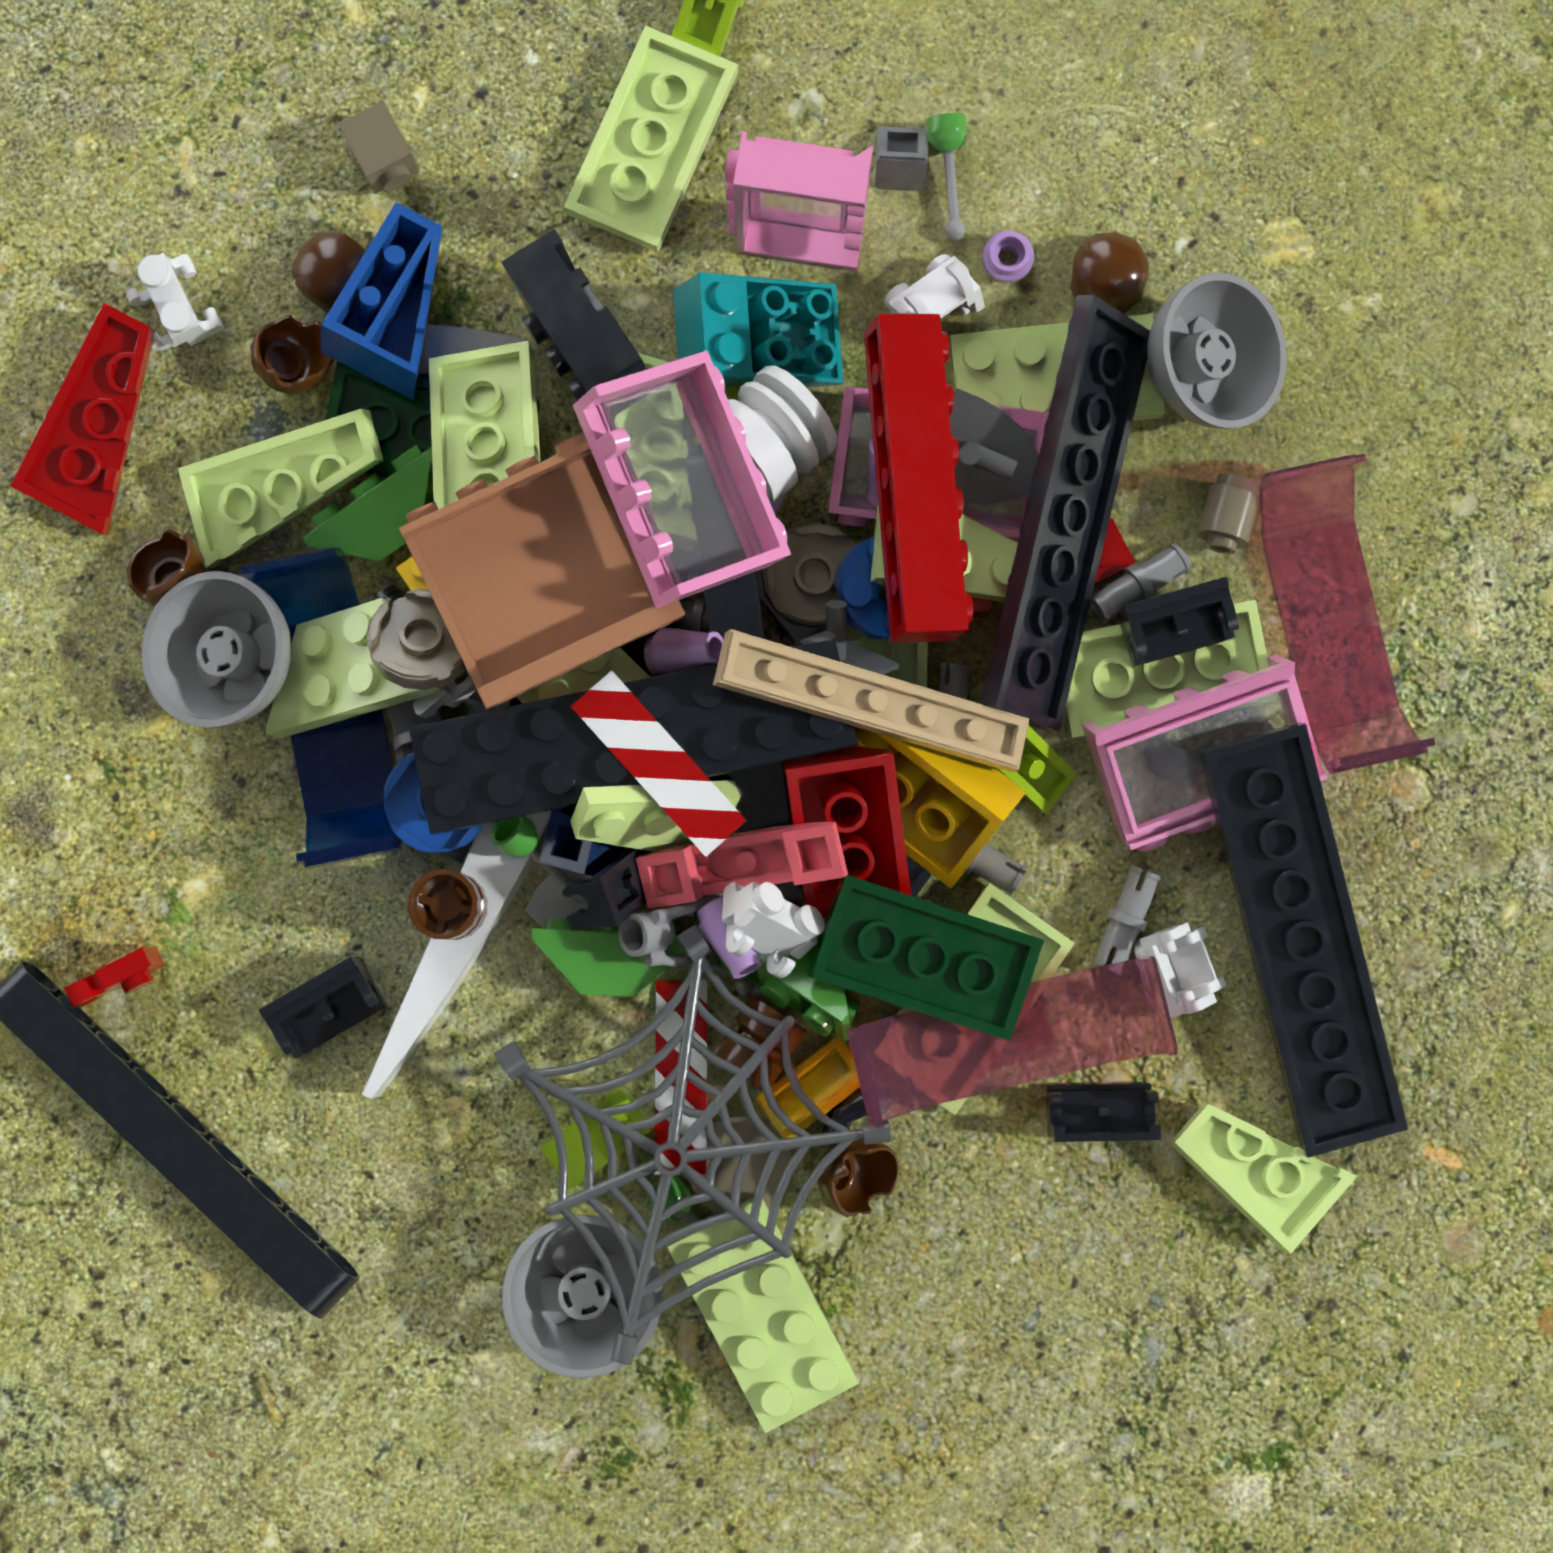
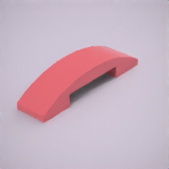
[635,822,848,909]

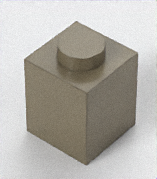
[338,101,419,194]

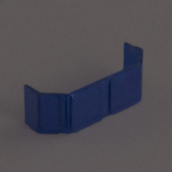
[241,548,402,869]

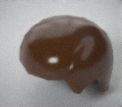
[292,232,366,313]
[1070,232,1149,314]
[250,315,334,394]
[126,529,206,606]
[818,1140,899,1217]

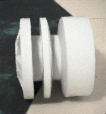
[728,365,838,506]

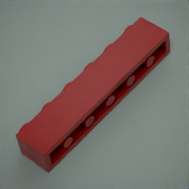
[863,314,973,643]

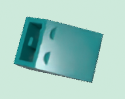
[673,272,843,388]

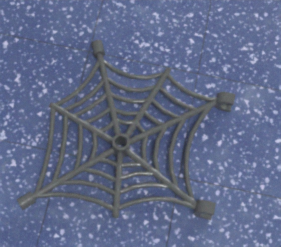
[494,925,891,1365]

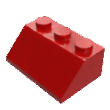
[782,746,911,918]

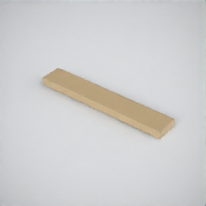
[713,629,1029,772]

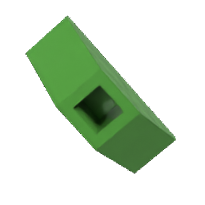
[302,445,434,561]
[531,918,686,997]
[719,934,850,1043]

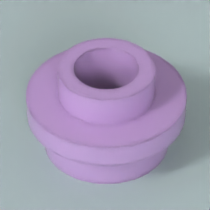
[982,231,1034,283]

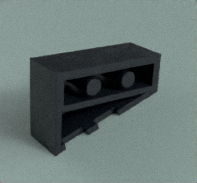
[501,229,651,418]

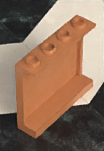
[399,433,685,710]

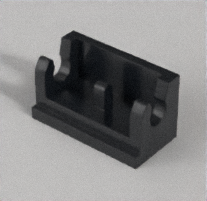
[1117,577,1239,667]
[562,847,651,930]
[259,957,388,1059]
[1046,1083,1161,1142]

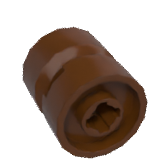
[408,869,488,940]
[713,994,807,1091]

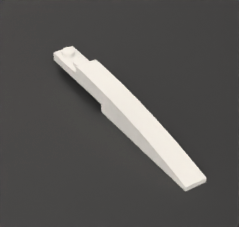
[362,811,551,1099]

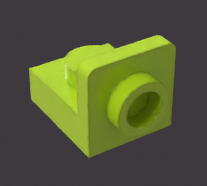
[671,0,745,57]

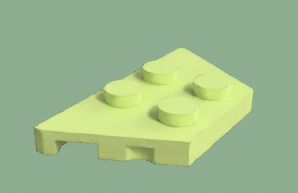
[266,598,443,739]

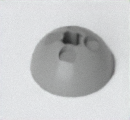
[1147,273,1287,429]
[141,571,292,728]
[502,1215,663,1378]

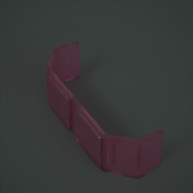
[1259,453,1436,775]
[846,956,1178,1127]

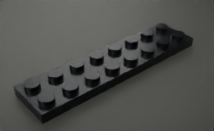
[980,295,1150,732]
[409,639,858,835]
[1198,722,1409,1158]

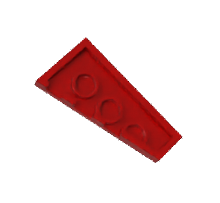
[10,303,155,536]

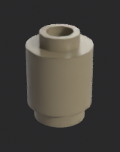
[1197,474,1260,554]

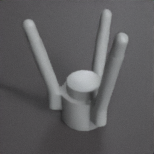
[618,893,729,976]

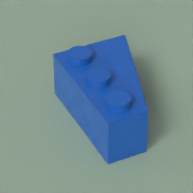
[321,202,442,401]

